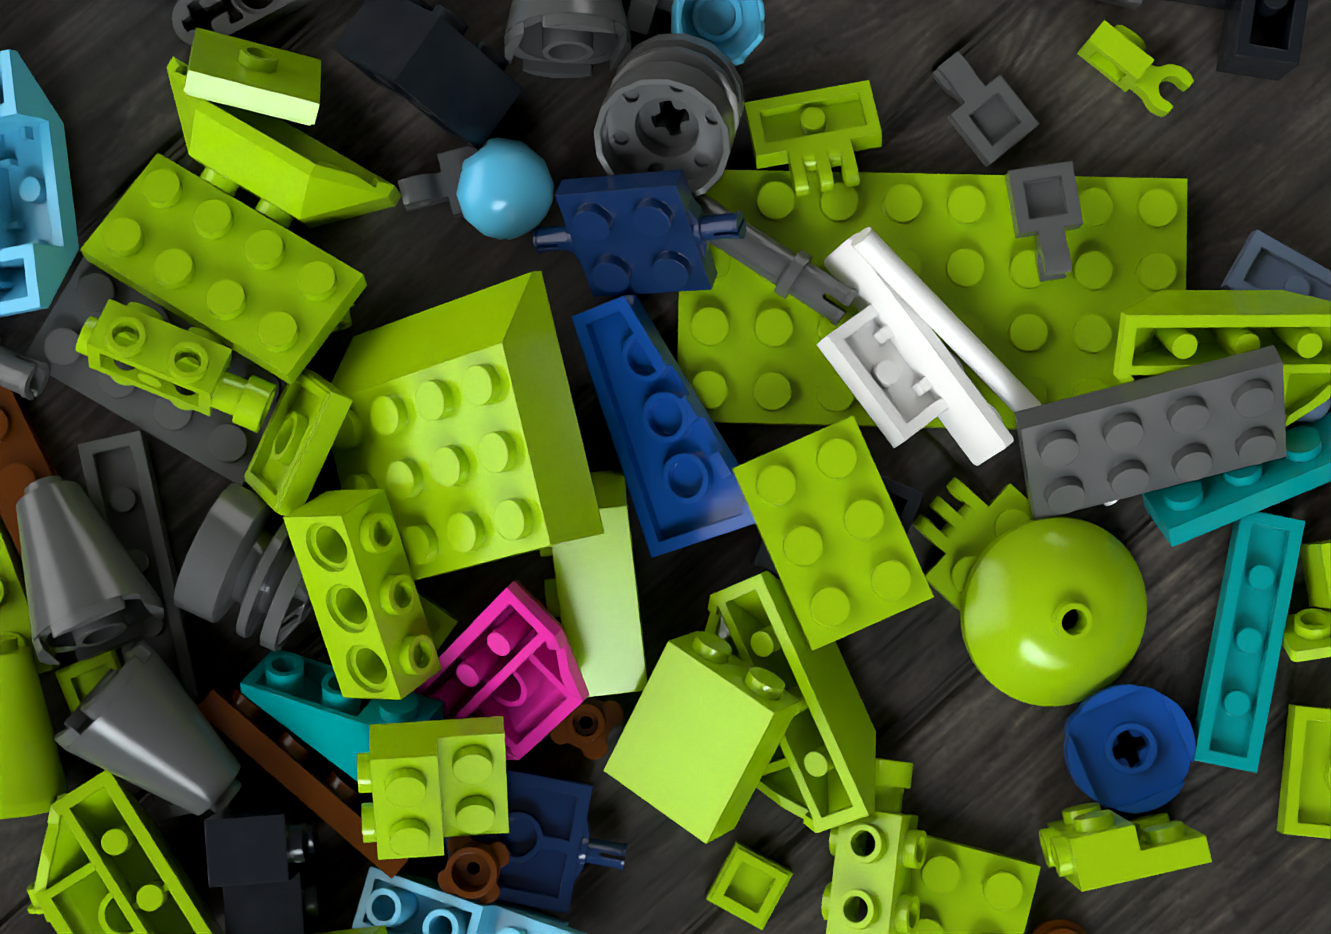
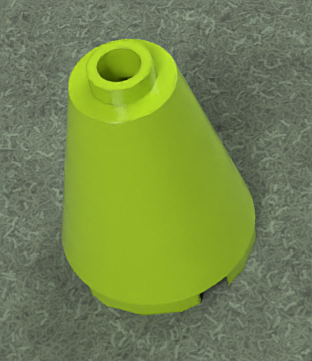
[0,635,69,819]

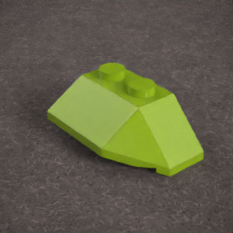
[166,57,401,229]
[1113,290,1331,427]
[705,571,876,833]
[33,770,224,934]

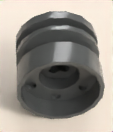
[593,33,745,198]
[173,483,313,652]

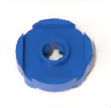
[1063,683,1196,813]

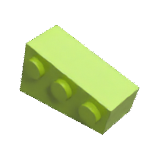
[540,469,648,697]

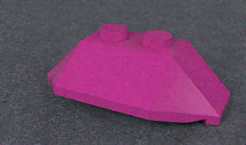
[412,580,590,760]

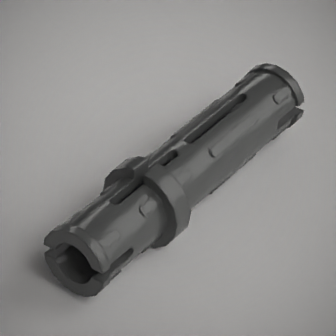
[694,194,859,326]

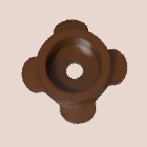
[549,697,623,760]
[438,835,510,904]

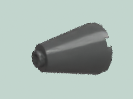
[503,0,632,78]
[16,476,164,665]
[53,640,242,816]

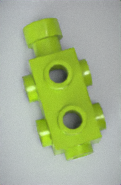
[75,299,277,433]
[821,758,927,934]

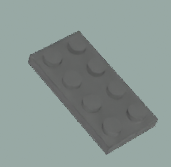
[25,256,287,487]
[1014,345,1287,520]

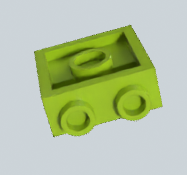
[357,716,509,860]
[1039,802,1212,892]

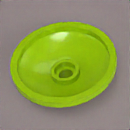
[960,516,1147,707]

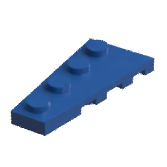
[571,294,755,558]

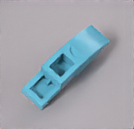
[352,865,587,934]

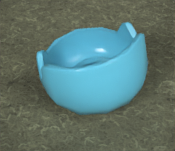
[671,0,765,66]
[456,137,554,240]

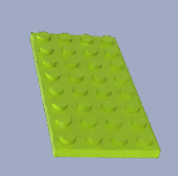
[677,170,1187,430]

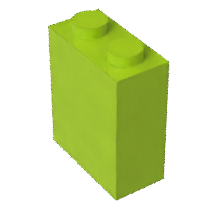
[603,631,801,844]

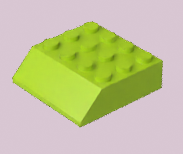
[331,271,604,581]

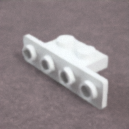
[816,233,1014,466]

